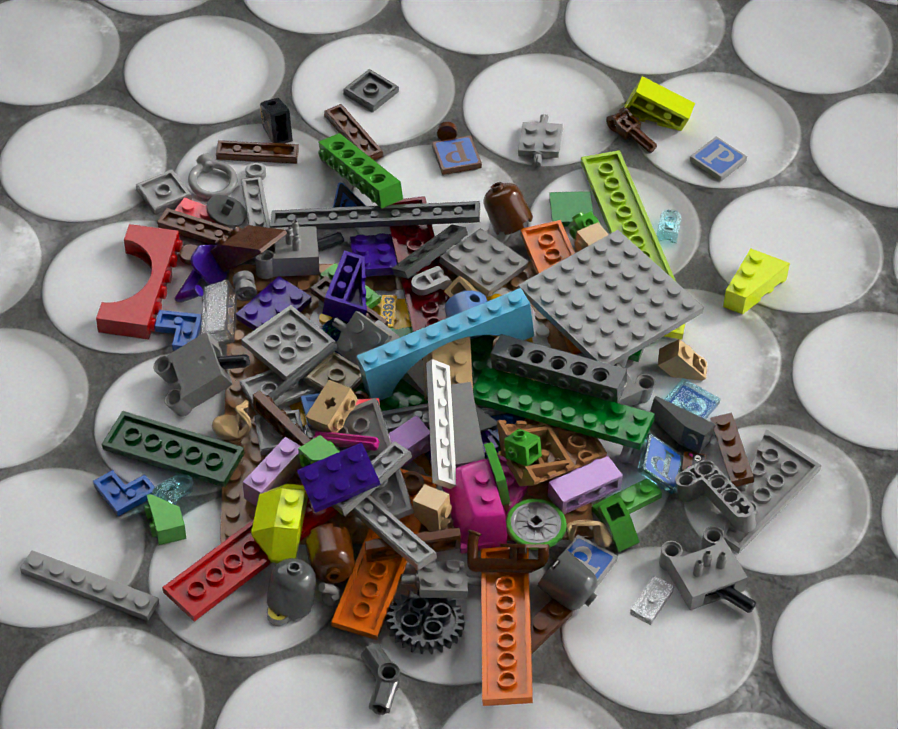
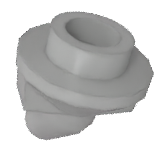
[318,582,344,607]

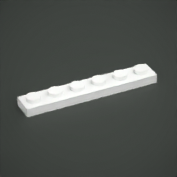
[426,359,456,489]

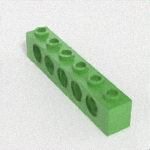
[318,133,403,208]

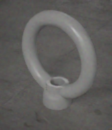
[188,153,238,200]

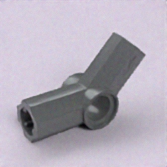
[361,643,400,715]

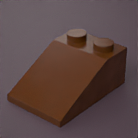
[210,225,287,272]

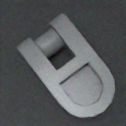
[411,266,452,295]

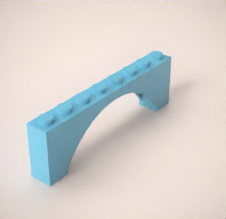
[357,288,534,401]

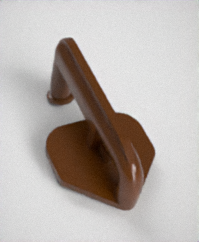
[467,529,549,573]

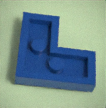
[155,310,202,351]
[93,470,158,516]

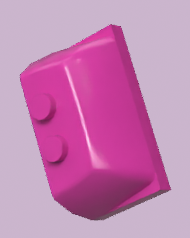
[442,459,507,554]

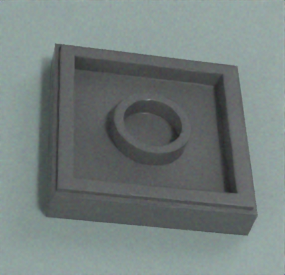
[343,69,399,112]

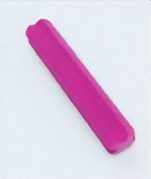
[314,431,380,451]

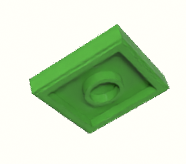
[484,442,510,506]

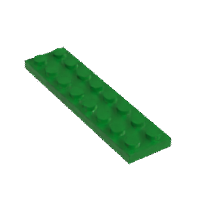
[473,366,655,450]

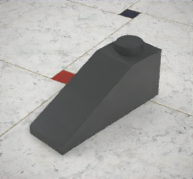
[650,396,716,453]

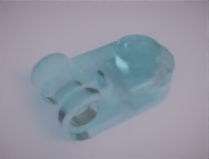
[657,209,681,244]
[152,474,194,505]

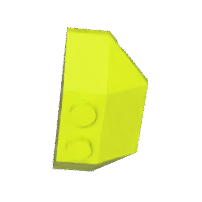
[251,484,308,563]

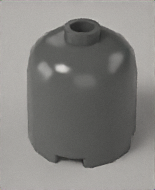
[537,549,598,610]
[267,558,316,620]

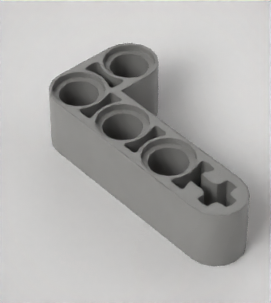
[675,460,756,533]

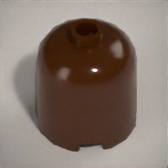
[483,182,533,235]
[305,523,355,585]

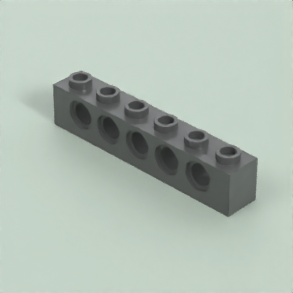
[491,334,627,403]

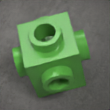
[568,211,600,240]
[504,429,542,466]

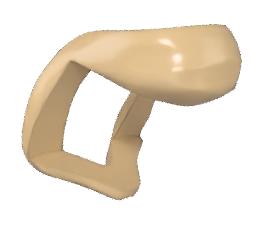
[212,400,251,440]
[567,520,613,549]

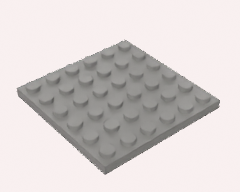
[518,230,704,365]

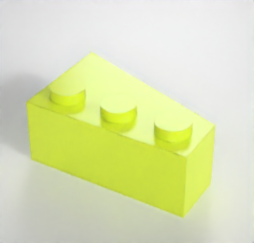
[623,76,695,131]
[723,248,790,315]

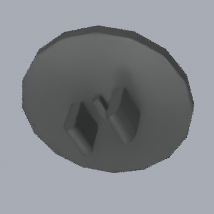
[206,195,247,227]

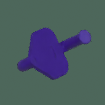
[175,245,227,303]

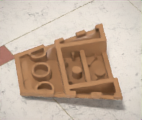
[497,420,607,486]

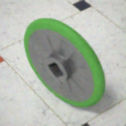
[506,499,567,550]

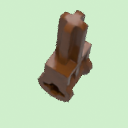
[606,107,657,153]

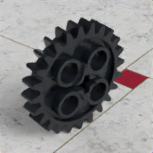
[386,590,465,655]

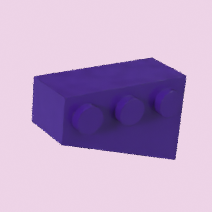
[322,250,367,322]

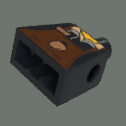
[260,98,293,144]

